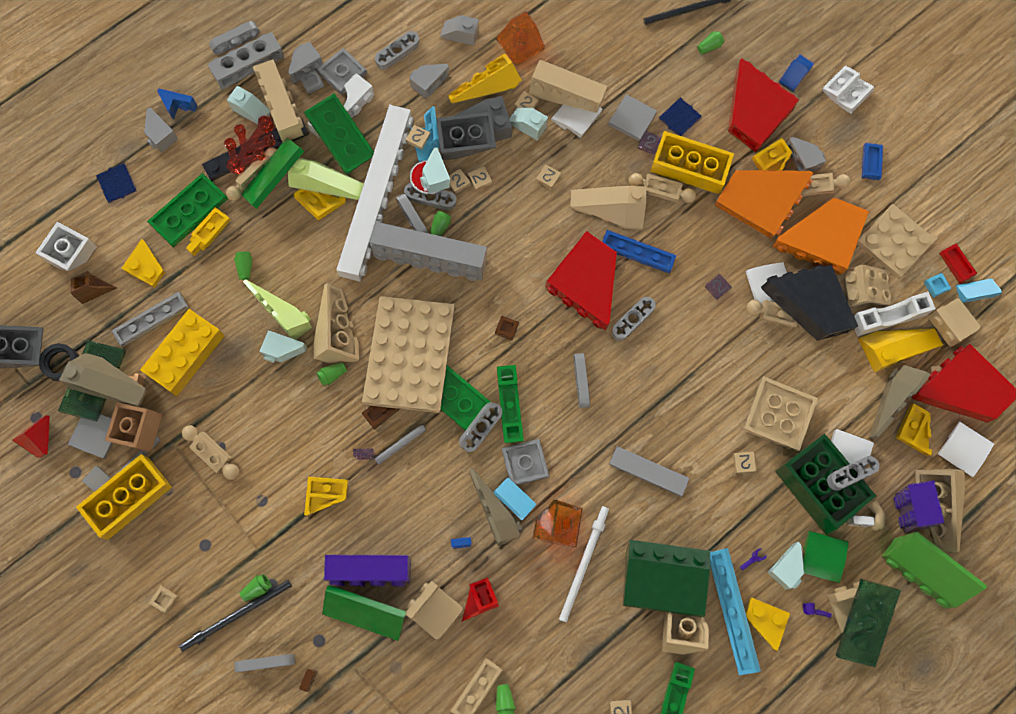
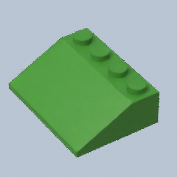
[881,532,987,609]

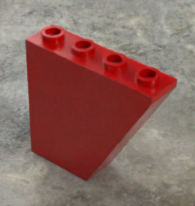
[728,58,799,152]
[546,231,617,331]
[911,344,1016,423]

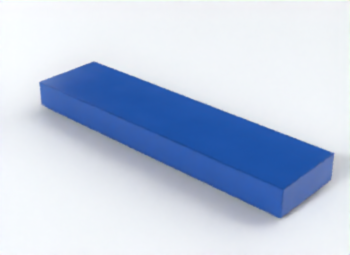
[602,230,676,274]

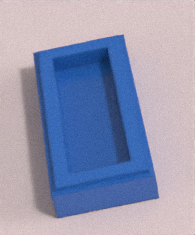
[861,143,883,180]

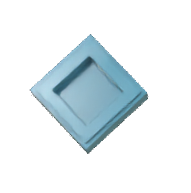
[924,273,951,298]

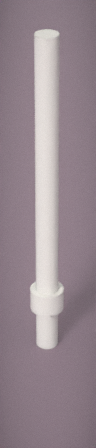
[559,506,609,622]

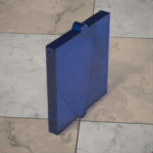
[659,97,702,136]
[96,163,137,203]

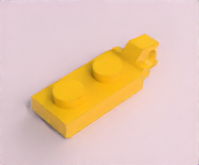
[186,208,231,256]

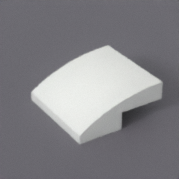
[823,66,874,114]
[551,105,603,138]
[745,262,787,304]
[938,421,994,477]
[831,429,874,470]

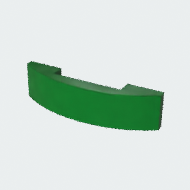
[497,365,524,443]
[660,662,695,714]

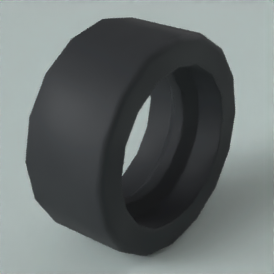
[39,343,79,382]

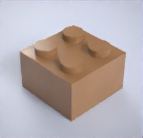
[105,402,163,452]

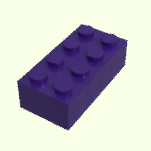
[893,481,944,533]
[324,555,411,587]

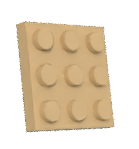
[857,204,936,279]
[743,376,818,452]

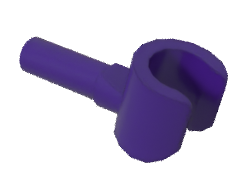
[740,548,767,571]
[803,603,832,618]

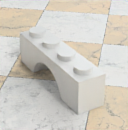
[307,73,374,140]
[854,292,936,337]

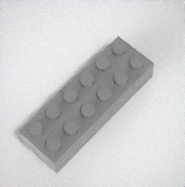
[370,222,487,281]

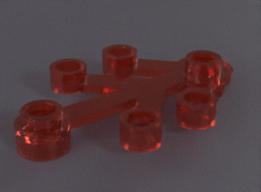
[224,116,276,174]

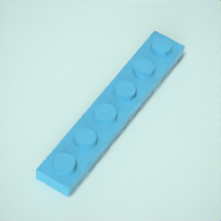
[710,548,761,675]

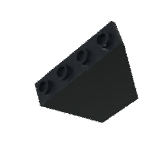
[761,265,858,341]

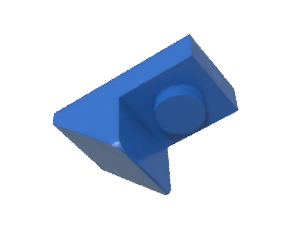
[779,54,814,92]
[157,88,198,119]

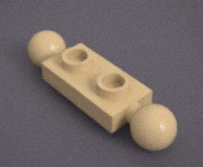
[226,148,277,201]
[629,173,696,203]
[801,173,851,196]
[747,300,803,328]
[182,425,239,480]

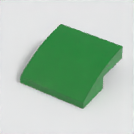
[802,530,849,583]

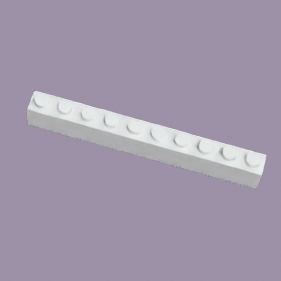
[337,105,414,282]

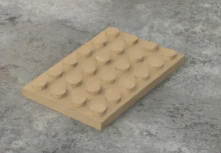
[362,296,455,413]

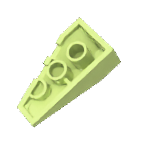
[288,157,364,200]
[243,280,312,340]

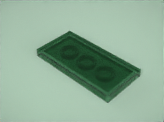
[58,340,126,422]
[835,579,901,667]

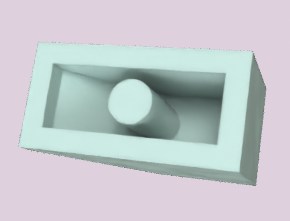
[227,86,271,126]
[509,108,548,141]
[420,148,450,194]
[260,330,307,363]
[767,542,804,590]

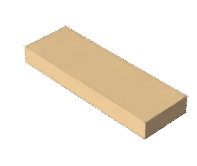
[451,658,503,714]

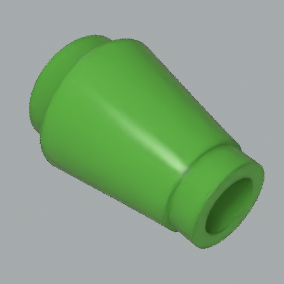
[697,31,724,55]
[430,211,451,236]
[234,252,253,280]
[316,362,347,386]
[239,574,272,602]
[496,685,516,714]

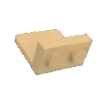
[844,264,891,307]
[928,299,980,348]
[828,580,880,634]
[405,581,462,639]

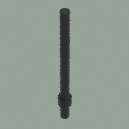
[643,0,731,25]
[179,579,292,652]

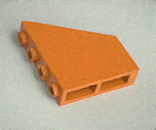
[715,170,813,239]
[772,197,869,275]

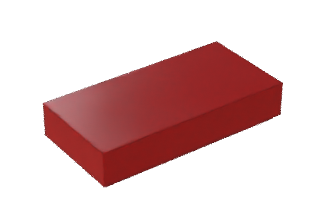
[939,243,977,284]

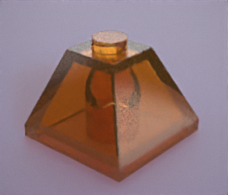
[496,12,545,66]
[533,500,583,548]

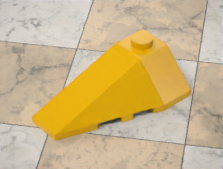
[447,53,522,103]
[858,328,943,373]

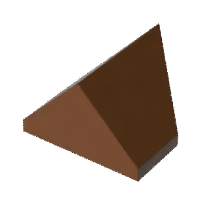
[70,271,117,304]

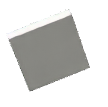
[317,48,368,95]
[608,95,657,142]
[68,409,113,459]
[501,439,549,485]

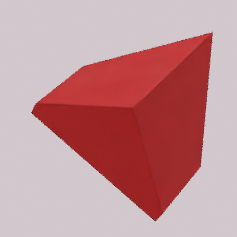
[12,415,50,458]
[461,577,499,622]

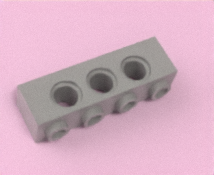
[208,32,285,90]

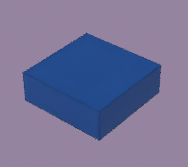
[450,537,472,549]

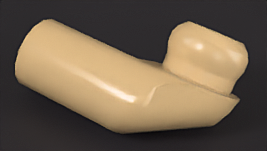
[868,500,886,531]

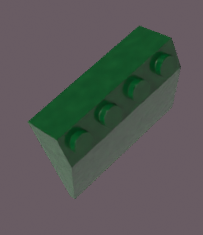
[775,433,876,535]
[623,540,710,617]

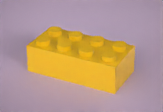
[650,131,734,194]
[140,309,225,397]
[76,454,172,540]

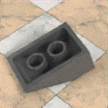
[454,96,512,142]
[436,112,496,160]
[0,325,44,369]

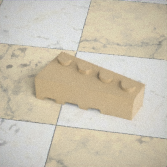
[253,59,304,142]
[529,60,607,113]

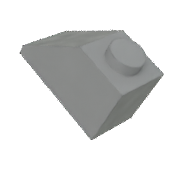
[441,15,479,46]
[288,42,323,84]
[409,64,450,99]
[144,107,178,153]
[787,137,826,172]

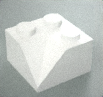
[35,222,97,271]

